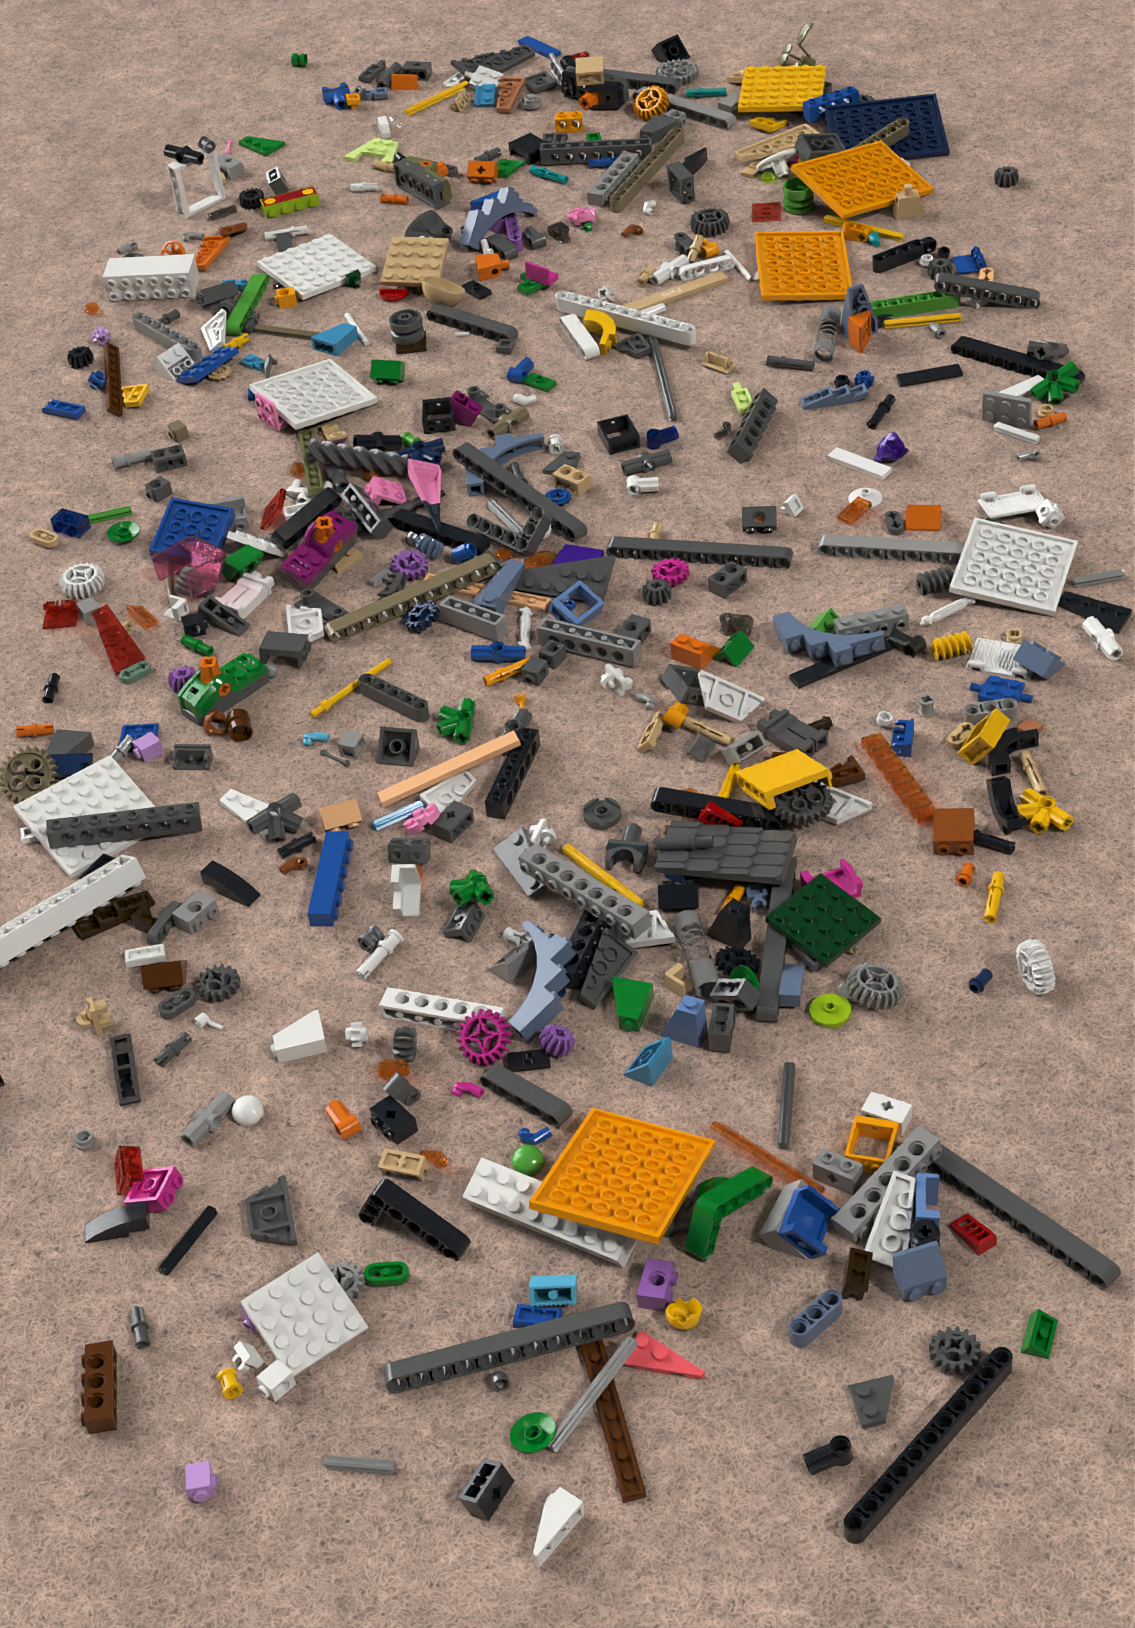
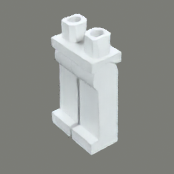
[215,571,275,619]

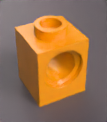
[274,287,298,309]

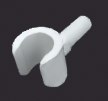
[195,1013,224,1030]

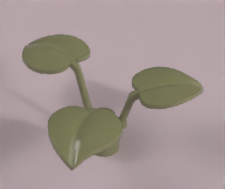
[779,23,816,66]

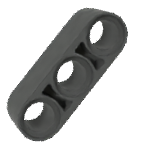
[484,233,518,260]

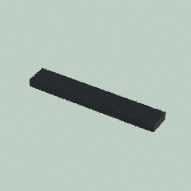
[789,638,892,689]

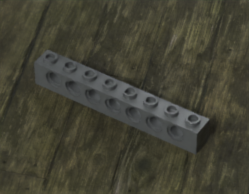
[540,138,653,165]
[46,802,203,849]

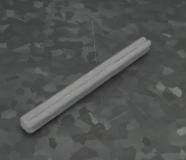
[547,1336,638,1453]

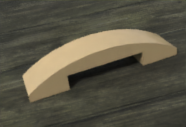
[320,422,348,444]

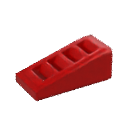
[698,801,743,827]
[949,1213,997,1256]

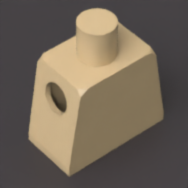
[893,184,923,219]

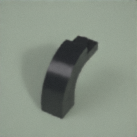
[988,727,1039,776]
[986,776,1027,833]

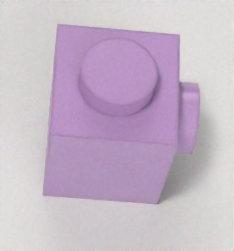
[133,732,164,763]
[185,1461,218,1503]

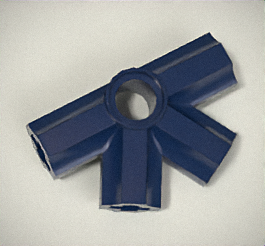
[395,438,446,465]

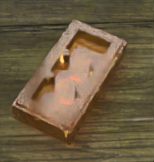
[837,496,872,526]

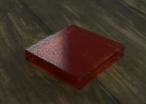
[752,202,781,222]
[260,488,287,531]

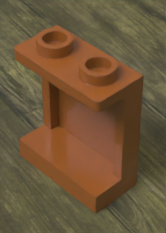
[933,808,975,855]

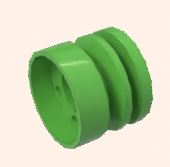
[783,177,815,214]

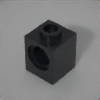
[181,612,209,638]

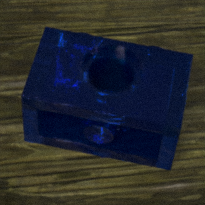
[50,508,91,539]

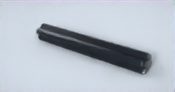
[158,1205,217,1276]

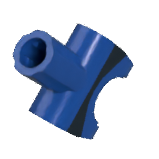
[322,82,351,110]

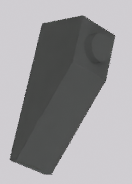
[197,594,250,637]

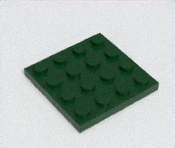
[765,873,881,968]

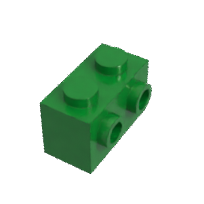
[370,359,406,384]

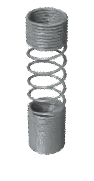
[813,305,841,364]
[674,910,719,999]

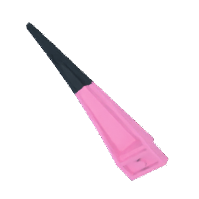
[406,459,442,532]

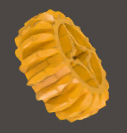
[633,85,670,121]

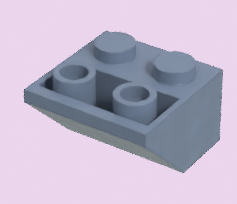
[1013,640,1065,680]

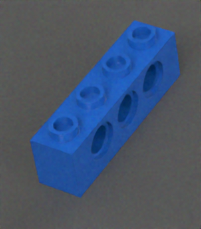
[803,86,860,123]

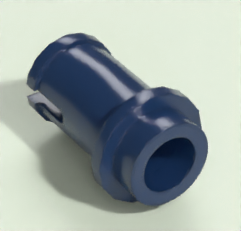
[969,968,993,993]

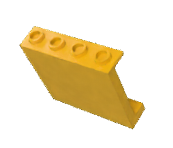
[736,749,832,810]

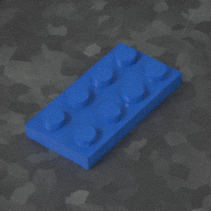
[176,346,239,383]

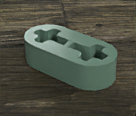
[119,661,152,684]

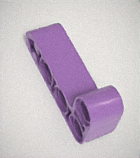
[491,213,523,252]

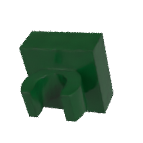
[345,269,361,289]

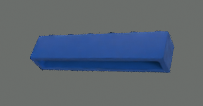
[307,831,354,926]

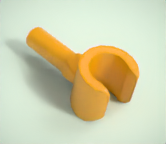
[514,692,526,709]

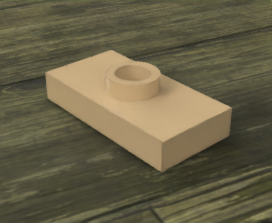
[741,159,762,179]

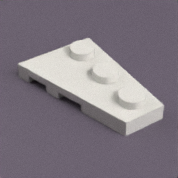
[201,308,227,353]

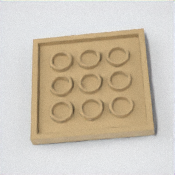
[380,236,450,287]

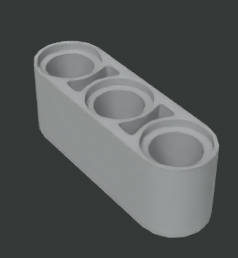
[964,698,1018,726]

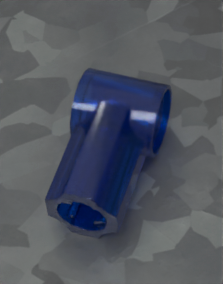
[646,426,679,450]

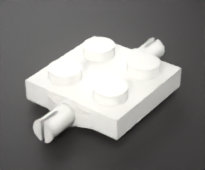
[464,65,504,89]

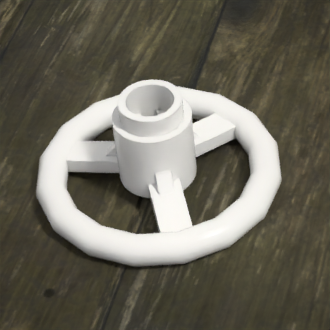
[756,148,798,178]

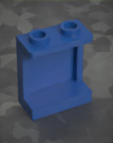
[778,1185,840,1259]

